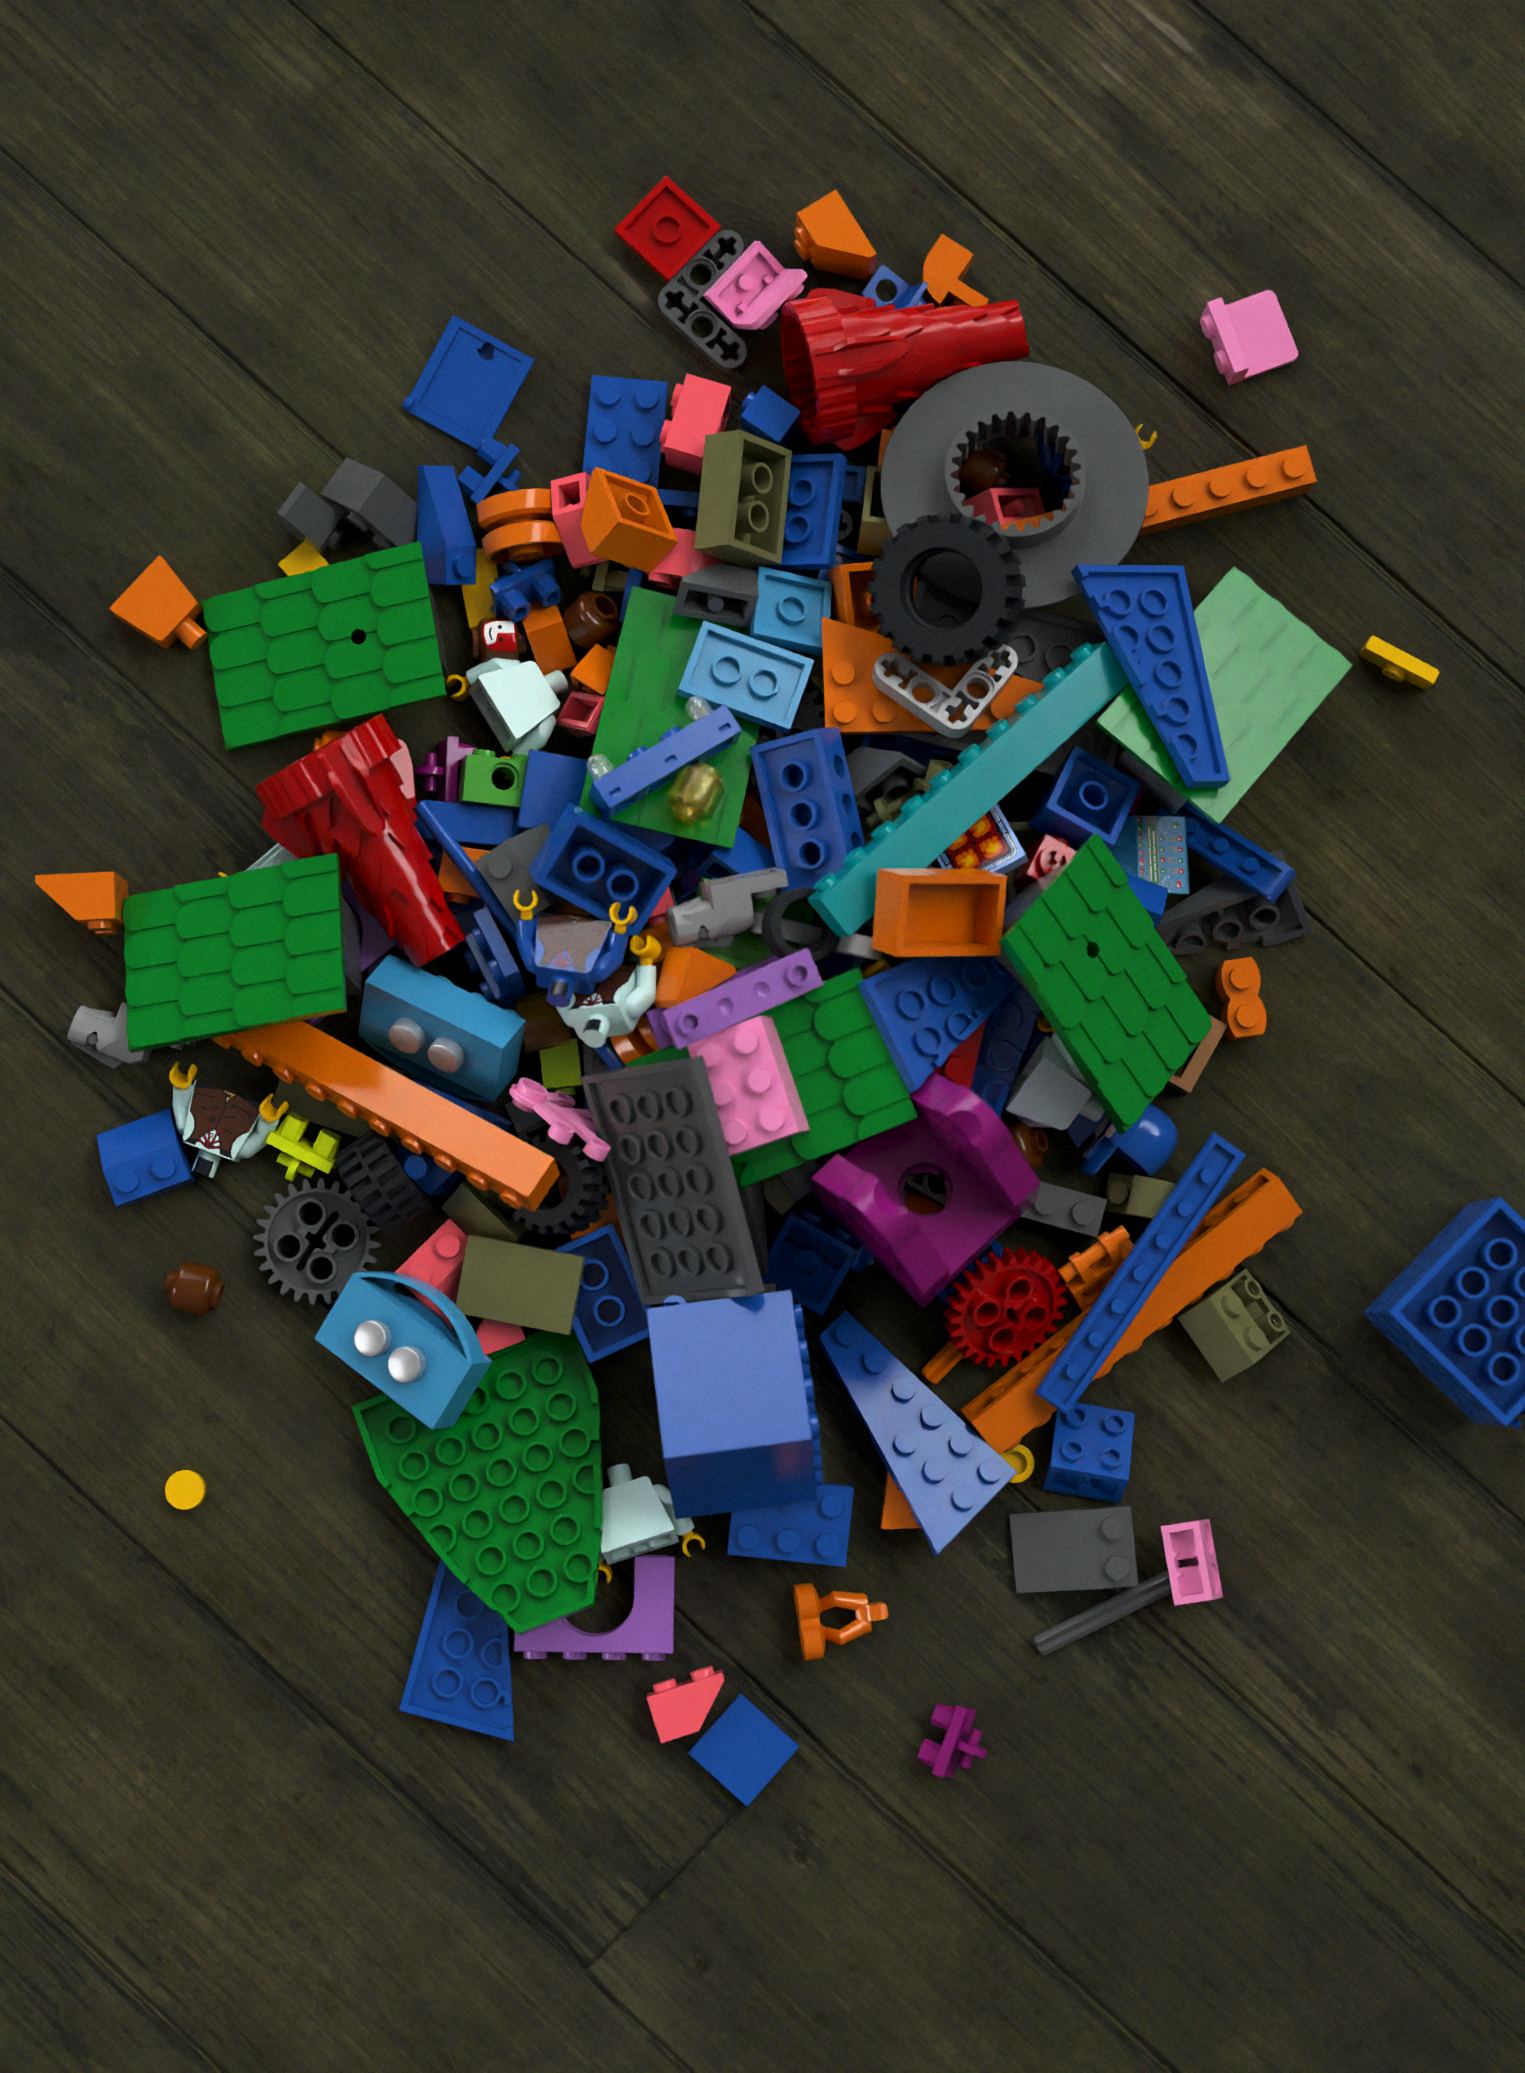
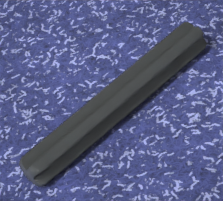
[1033,1570,1172,1656]

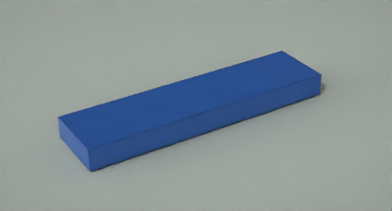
[1154,801,1296,905]

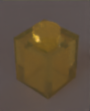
[513,992,571,1053]

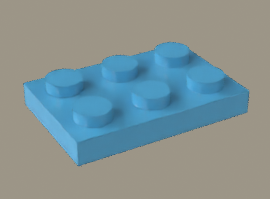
[677,620,814,735]

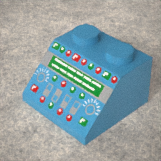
[1110,815,1190,896]

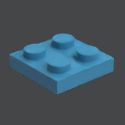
[749,566,832,656]

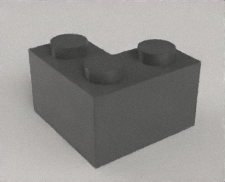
[320,458,418,550]

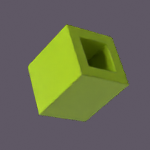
[539,1038,584,1096]

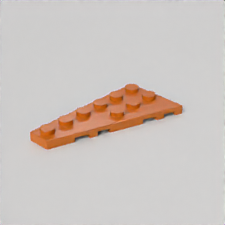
[821,617,1045,735]

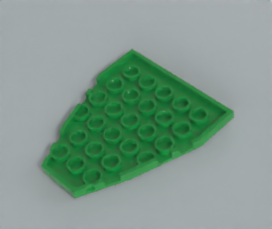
[351,1328,604,1636]

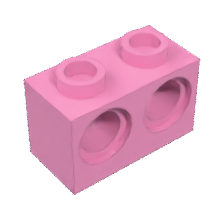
[1161,1519,1223,1606]

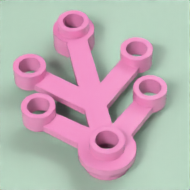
[509,1078,611,1162]

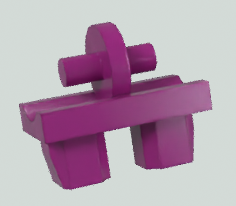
[414,736,477,803]
[917,1704,988,1778]

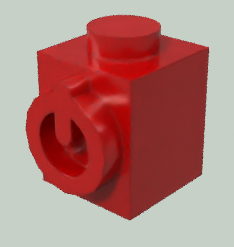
[1013,834,1077,888]

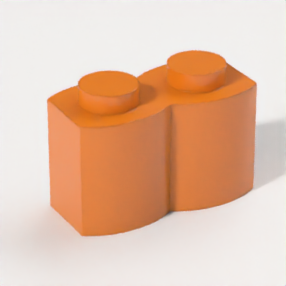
[1215,957,1266,1041]

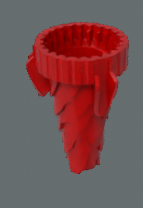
[780,288,1030,451]
[255,713,466,968]

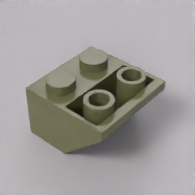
[1177,1268,1291,1382]

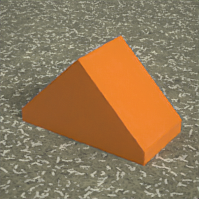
[521,599,577,676]
[654,946,737,1008]

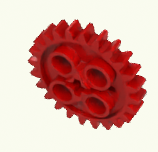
[943,1247,1067,1368]

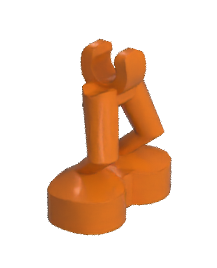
[793,1582,888,1661]

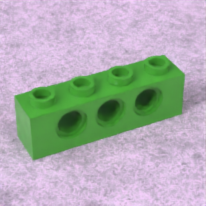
[457,749,613,821]

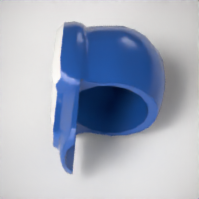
[1079,1103,1178,1177]

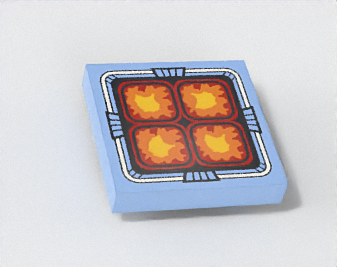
[937,803,1029,875]

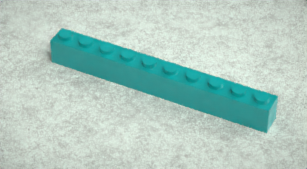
[807,642,1130,937]

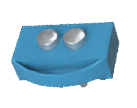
[358,954,526,1102]
[314,1271,493,1430]

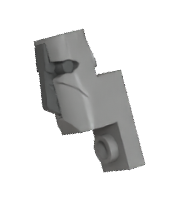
[666,867,788,947]
[67,1002,198,1069]

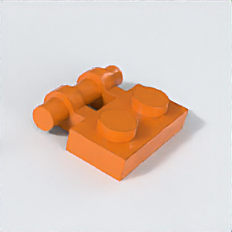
[1057,1225,1134,1312]

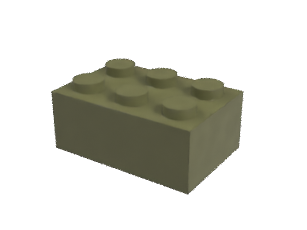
[694,429,792,569]

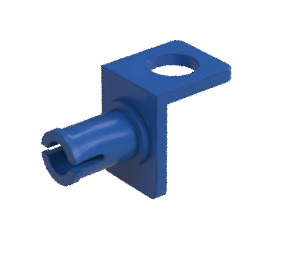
[861,265,936,309]

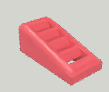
[556,691,605,738]

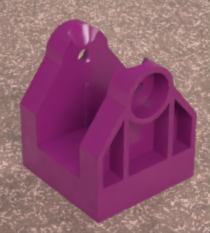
[812,1072,1041,1309]

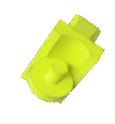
[266,1112,342,1182]

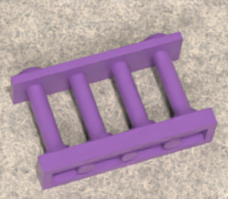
[643,947,824,1050]

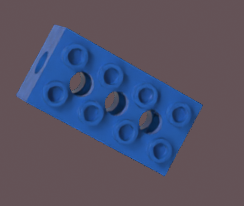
[749,727,866,892]

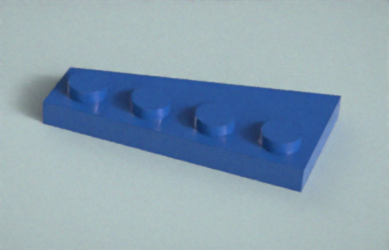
[970,984,1042,1120]

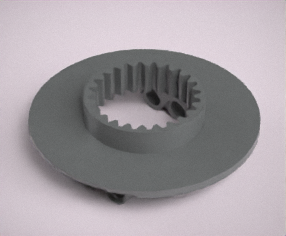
[881,361,1149,609]

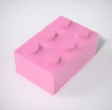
[687,1016,810,1157]

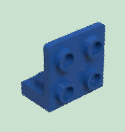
[1043,1402,1135,1503]

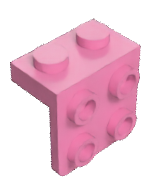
[703,241,808,330]
[1200,290,1298,386]

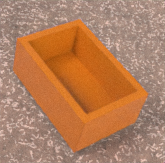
[872,868,1007,957]

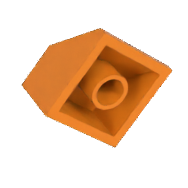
[793,190,877,281]
[580,467,678,573]
[35,871,128,936]

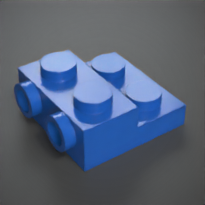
[463,907,529,1010]
[761,1204,861,1316]

